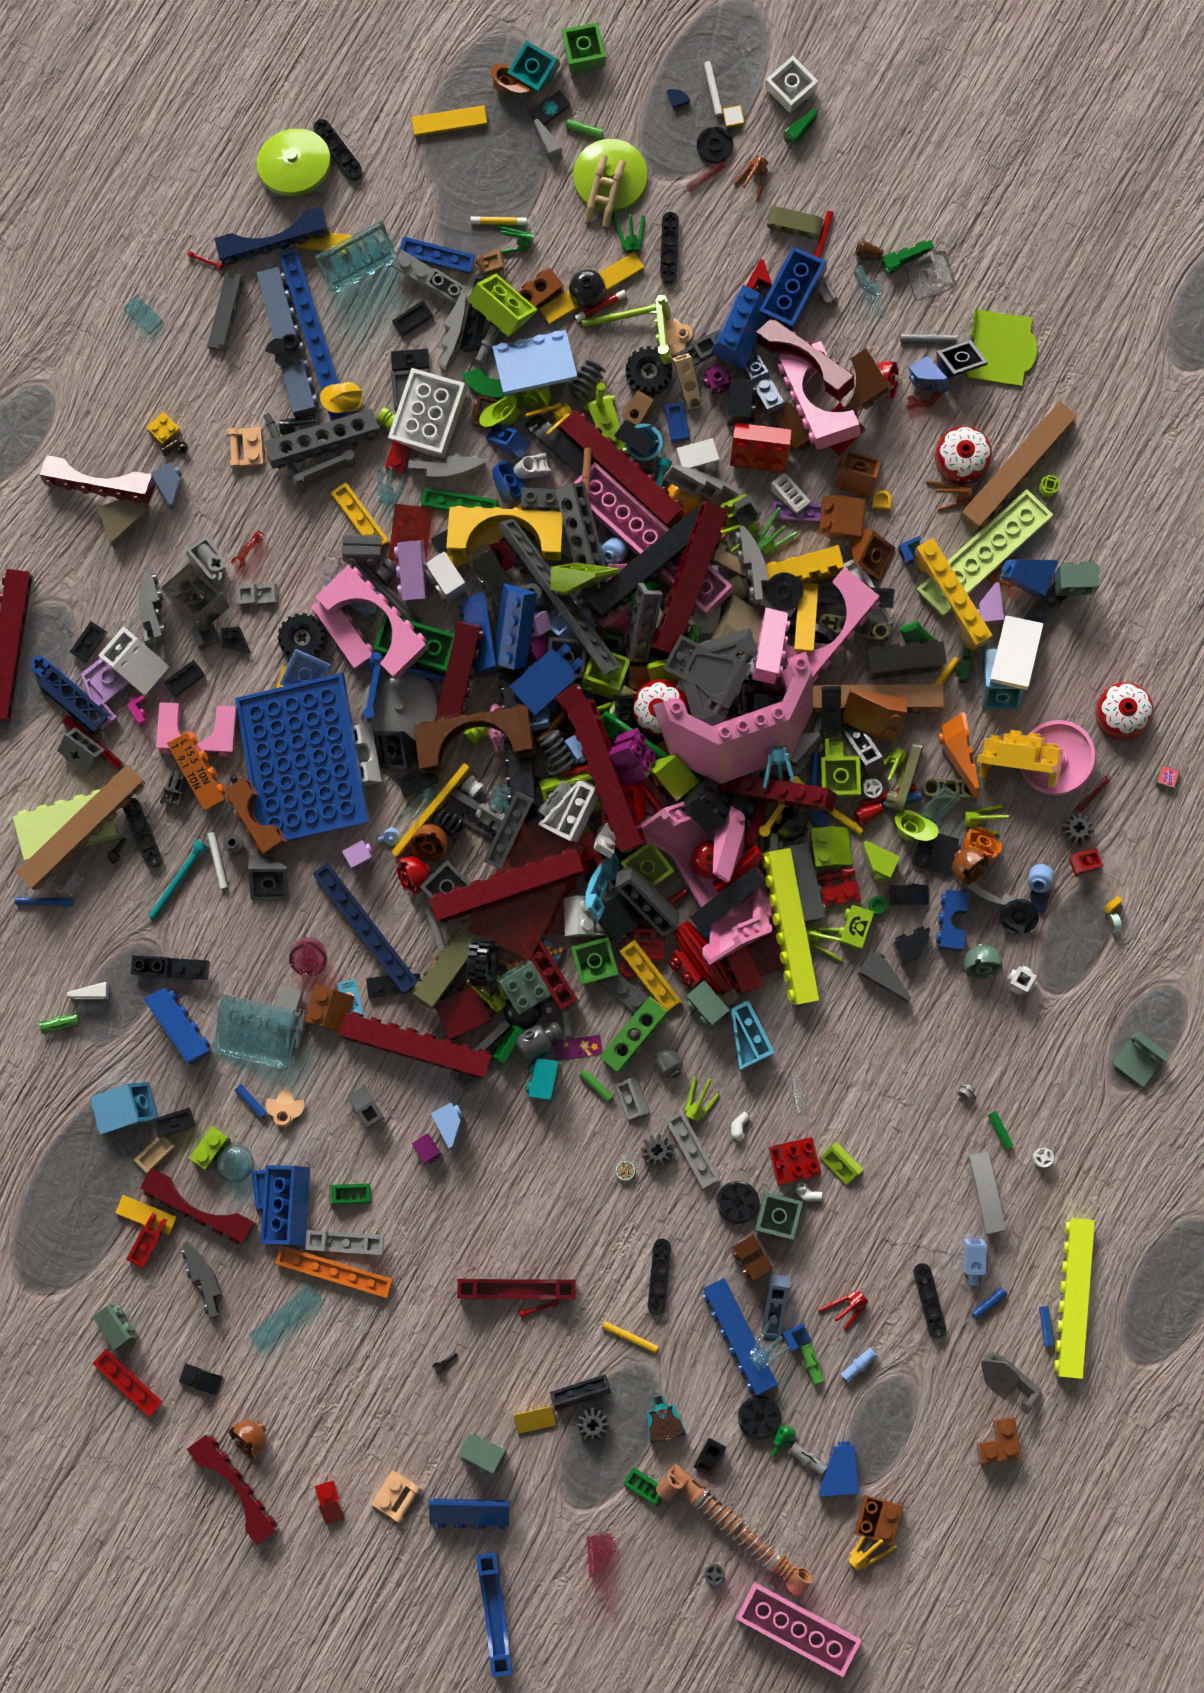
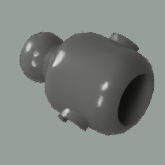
[516,1022,564,1062]

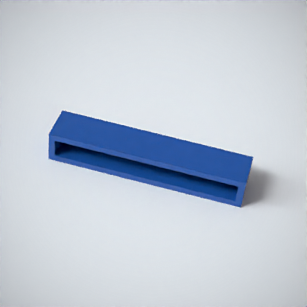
[702,1278,778,1395]

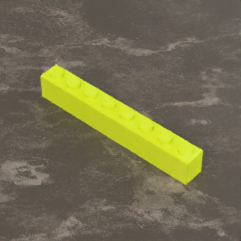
[762,848,819,1005]
[1054,1218,1095,1379]

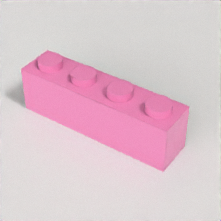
[312,602,374,672]
[752,608,790,684]

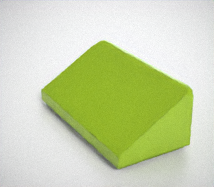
[819,1142,863,1186]

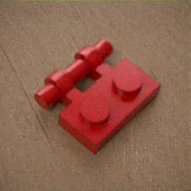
[816,867,861,907]
[625,925,664,960]

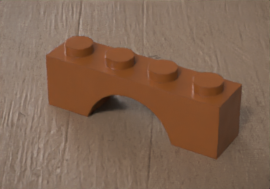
[224,777,288,855]

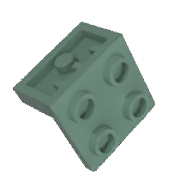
[495,959,551,1014]
[1112,1031,1170,1087]

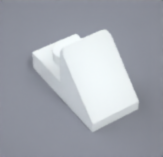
[594,823,616,858]

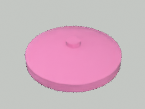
[1020,720,1096,796]

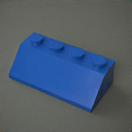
[759,247,827,332]
[710,285,766,370]
[494,583,537,670]
[458,592,496,677]
[143,988,211,1066]
[260,1165,310,1246]
[429,1498,510,1529]

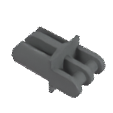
[160,770,187,809]

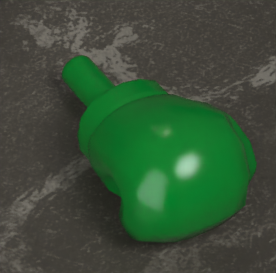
[770,1426,796,1457]

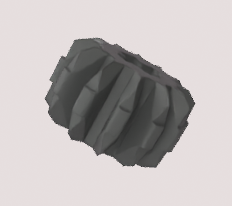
[1061,813,1094,845]
[641,1134,674,1167]
[576,1408,610,1442]

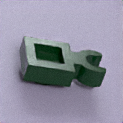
[956,648,972,684]

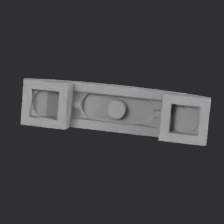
[950,868,1016,907]
[305,1230,384,1255]

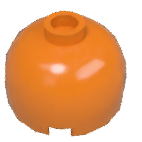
[962,827,1002,863]

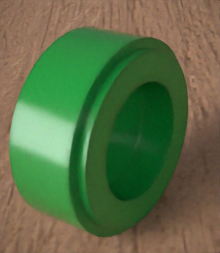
[868,896,888,916]

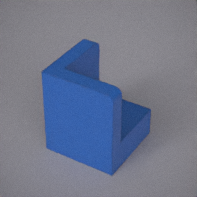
[897,536,921,566]
[782,1323,811,1351]

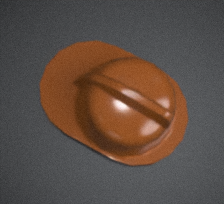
[491,63,531,94]

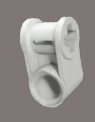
[514,453,552,479]

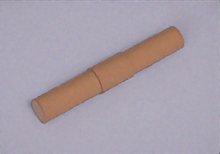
[582,448,592,497]

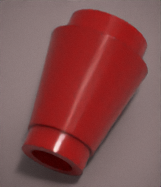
[854,803,884,825]

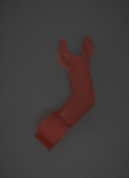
[906,391,945,409]
[231,530,264,569]

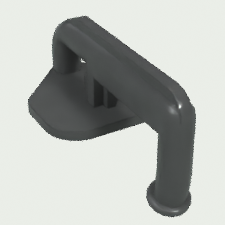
[981,1353,1042,1414]

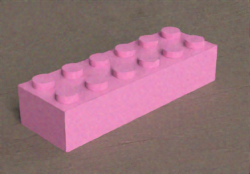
[736,1581,861,1677]

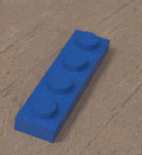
[398,236,476,275]

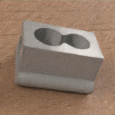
[817,282,838,305]

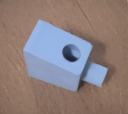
[963,1238,987,1285]

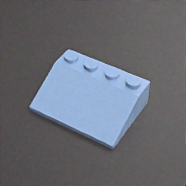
[492,330,578,395]

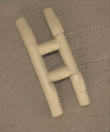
[584,155,626,227]

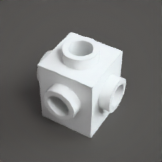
[1007,966,1037,995]

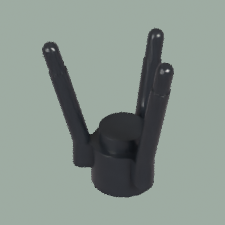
[279,415,321,442]

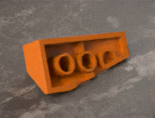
[938,712,979,798]

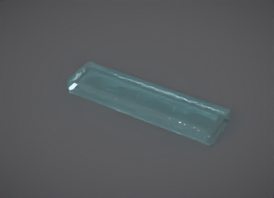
[248,1284,322,1349]

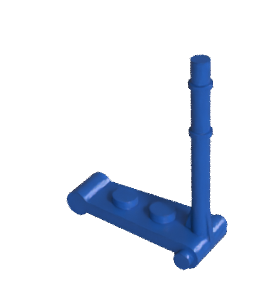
[361,652,445,723]

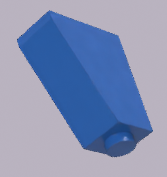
[1000,559,1058,596]
[818,1441,859,1497]

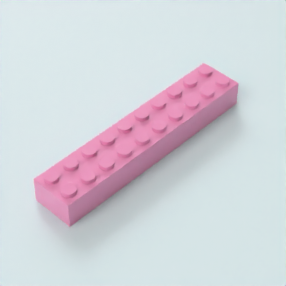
[574,462,733,619]

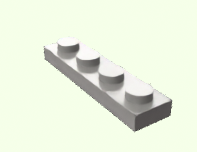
[665,1111,720,1189]

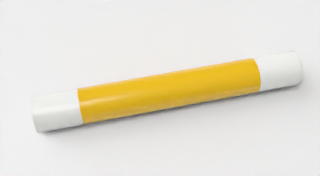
[471,217,527,225]

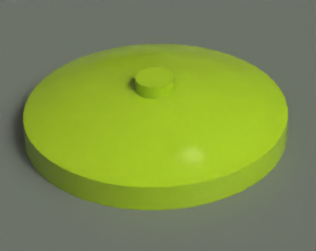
[257,129,331,196]
[573,139,647,212]

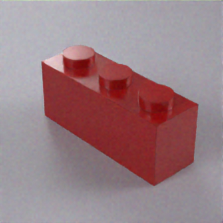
[724,946,764,995]

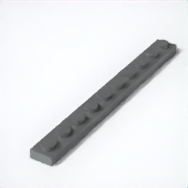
[498,518,621,675]

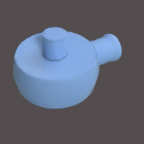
[378,828,401,846]

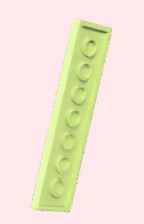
[917,489,1053,617]

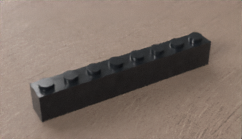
[587,503,702,620]
[499,666,537,810]

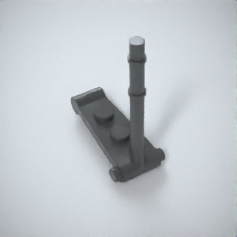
[263,413,355,495]

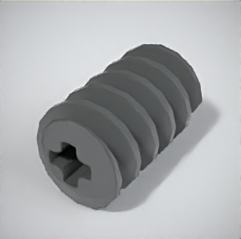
[568,359,606,403]
[539,730,574,774]

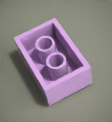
[394,540,429,600]

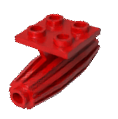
[669,920,733,995]

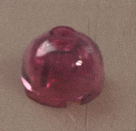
[289,937,328,976]

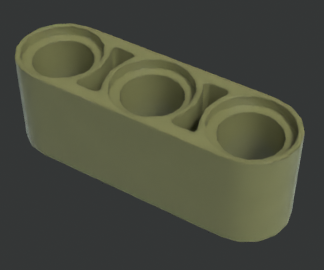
[767,207,823,239]
[921,779,974,800]

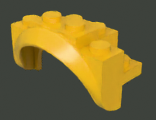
[977,730,1064,787]

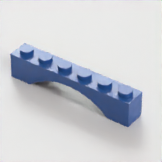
[476,1551,513,1678]

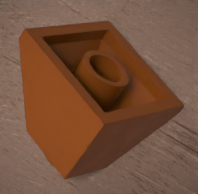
[850,529,895,581]

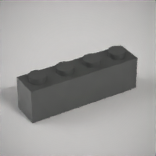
[783,843,826,923]
[615,864,680,936]

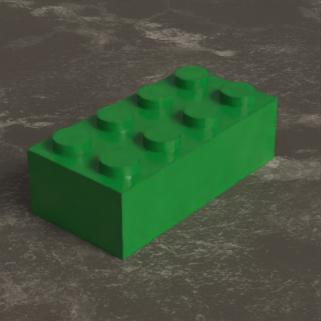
[373,613,454,675]

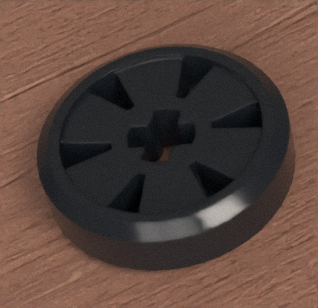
[716,1181,759,1224]
[738,1395,781,1440]

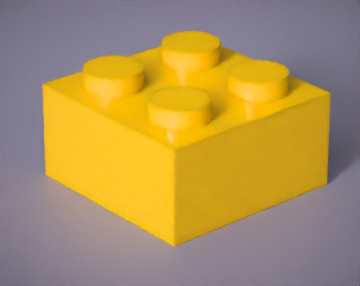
[146,411,181,446]

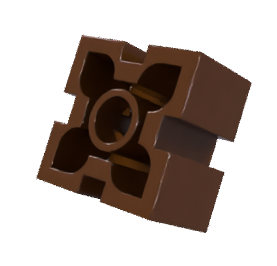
[731,1234,773,1281]

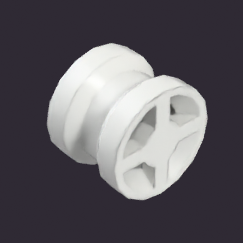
[460,775,484,799]
[862,778,882,798]
[1033,1148,1054,1168]

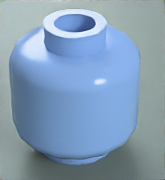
[601,538,628,564]
[1027,864,1054,893]

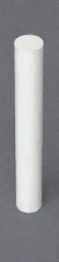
[704,61,723,116]
[207,832,228,889]

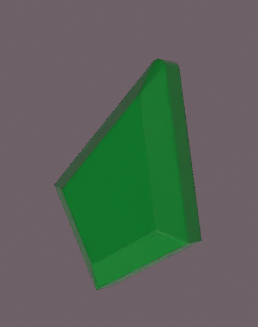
[899,620,934,644]

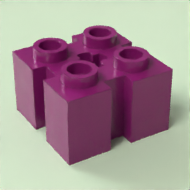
[609,728,656,786]

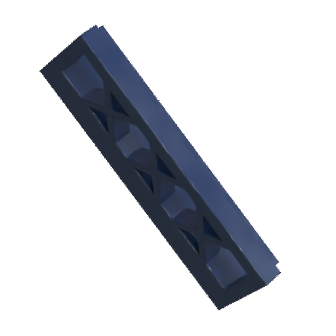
[37,666,110,736]

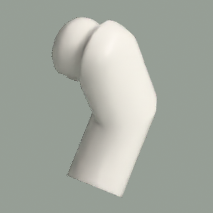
[731,1111,751,1141]
[795,1182,822,1202]

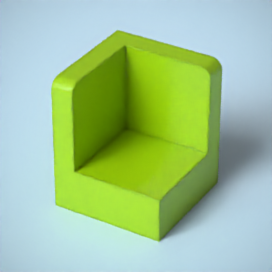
[824,739,845,757]

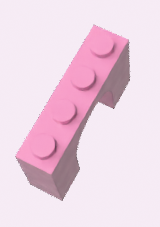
[156,702,238,758]

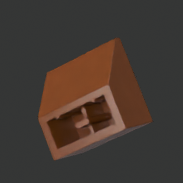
[854,1495,903,1545]

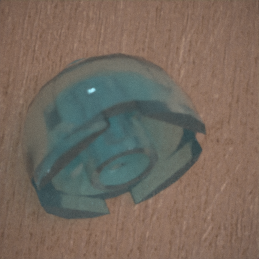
[215,1144,255,1183]

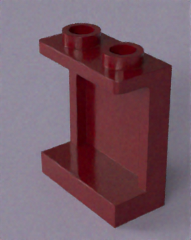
[435,987,494,1040]

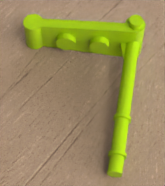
[581,295,672,364]
[583,383,629,455]

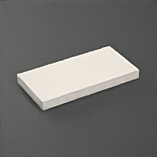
[990,616,1043,690]

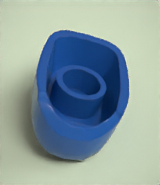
[492,461,526,503]

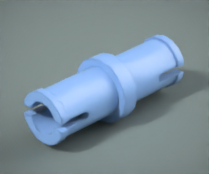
[841,1347,878,1383]

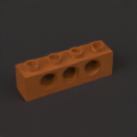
[505,268,564,335]

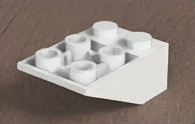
[98,627,170,695]
[564,895,625,937]

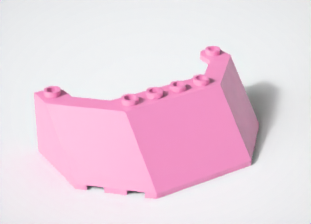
[653,652,813,784]
[641,801,772,965]

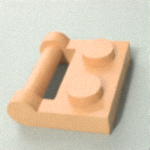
[227,427,264,468]
[371,1470,422,1523]

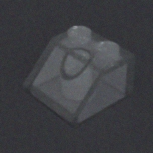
[904,250,957,301]

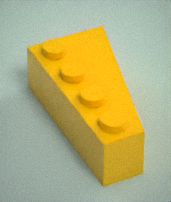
[766,545,844,586]

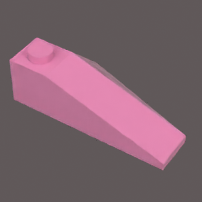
[713,806,745,882]

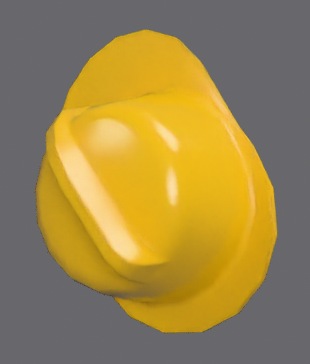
[320,382,363,413]

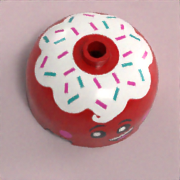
[934,426,992,485]
[633,679,691,737]
[1095,682,1154,740]

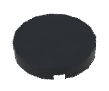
[697,126,733,164]
[765,572,804,610]
[1000,899,1039,935]

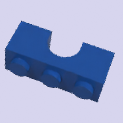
[936,889,970,951]

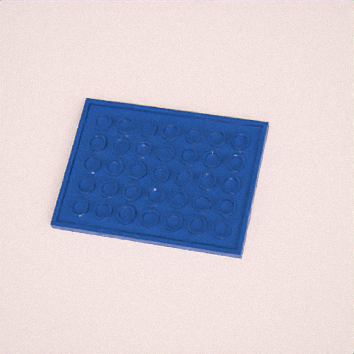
[235,673,370,841]

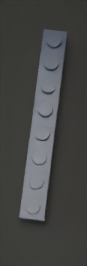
[257,267,318,418]

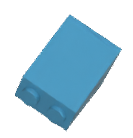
[982,649,1024,710]
[90,1082,158,1135]

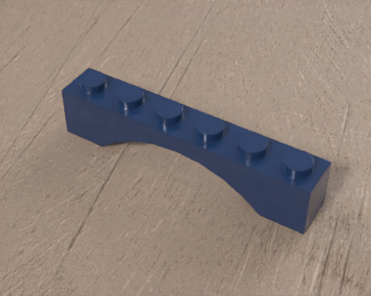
[214,207,330,265]

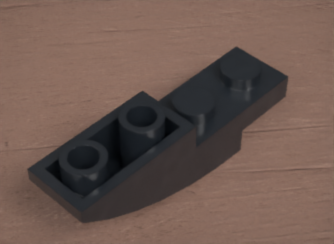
[130,955,210,980]

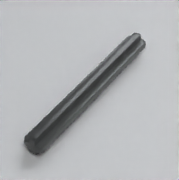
[354,562,420,623]

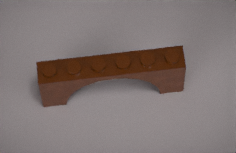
[772,348,893,452]
[414,704,536,774]

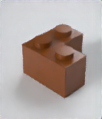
[977,1417,1021,1463]

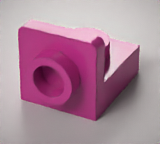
[127,695,148,727]

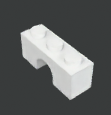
[353,724,381,786]

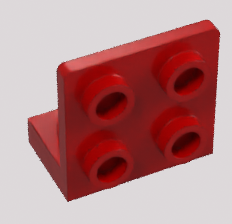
[768,1137,821,1185]

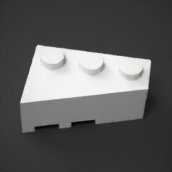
[538,780,599,842]

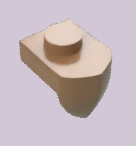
[476,249,505,275]

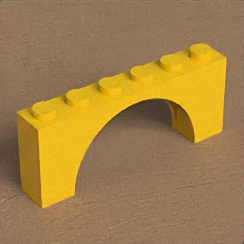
[447,506,564,561]
[913,538,992,653]

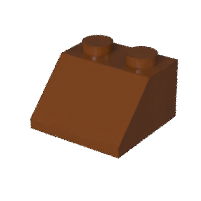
[834,450,882,497]
[819,495,867,539]
[305,984,354,1032]

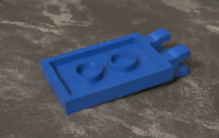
[509,643,584,715]

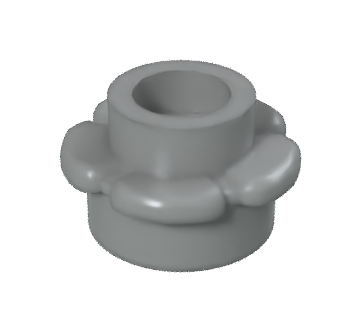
[957,1084,976,1102]

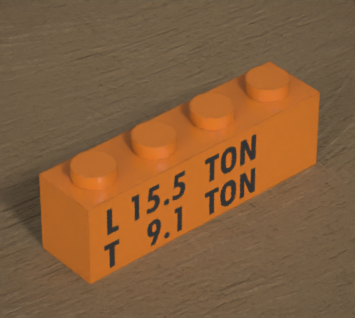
[167,730,227,810]

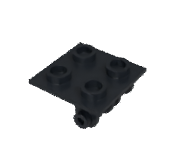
[912,833,959,876]

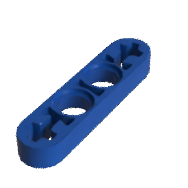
[31,656,91,709]

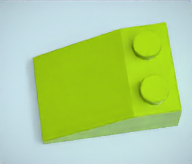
[551,563,620,595]

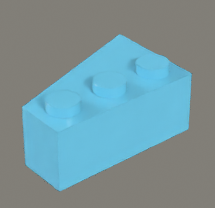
[730,1000,775,1071]

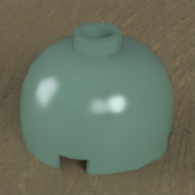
[964,943,1003,979]

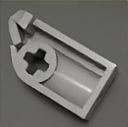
[186,536,225,590]

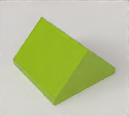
[651,754,698,801]

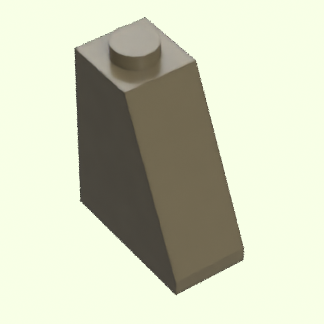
[98,499,150,546]

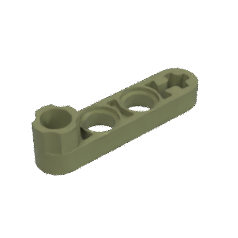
[818,614,892,641]
[885,742,924,812]

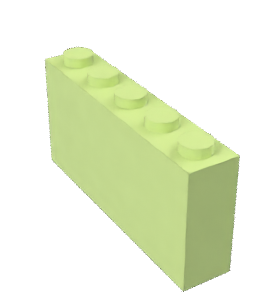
[13,789,120,861]

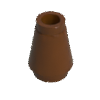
[855,240,884,260]

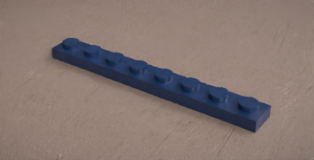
[313,863,418,994]

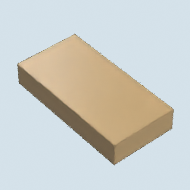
[134,1137,176,1174]

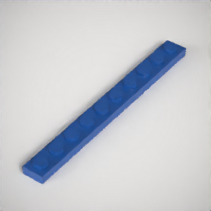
[278,248,349,421]

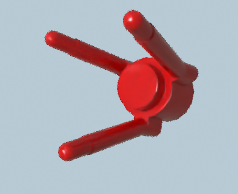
[818,1291,869,1330]

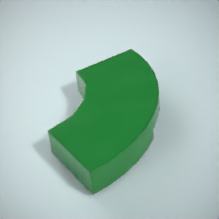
[462,368,510,399]

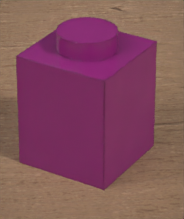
[411,1133,441,1165]

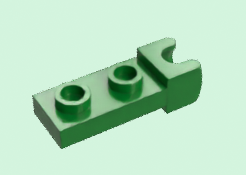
[881,240,934,275]

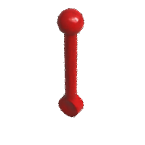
[187,251,224,270]
[519,1299,559,1318]

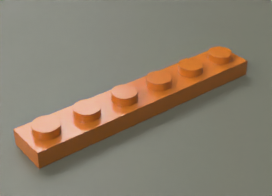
[275,1245,393,1298]

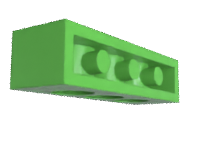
[599,996,669,1072]

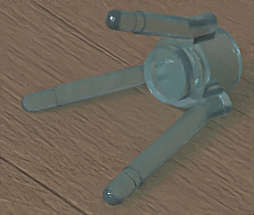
[377,459,409,504]
[396,787,438,824]
[749,1321,790,1369]

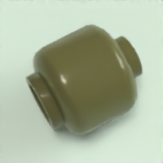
[726,575,751,600]

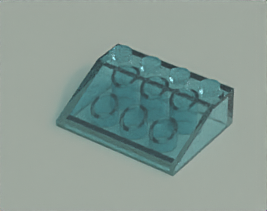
[316,220,396,293]
[214,994,301,1070]

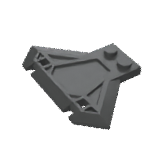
[663,628,758,726]

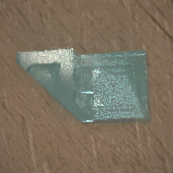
[854,265,881,296]

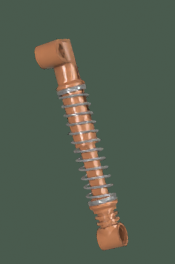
[656,1463,813,1595]

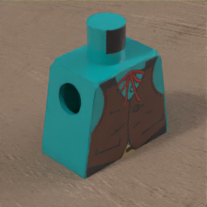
[647,1395,687,1444]

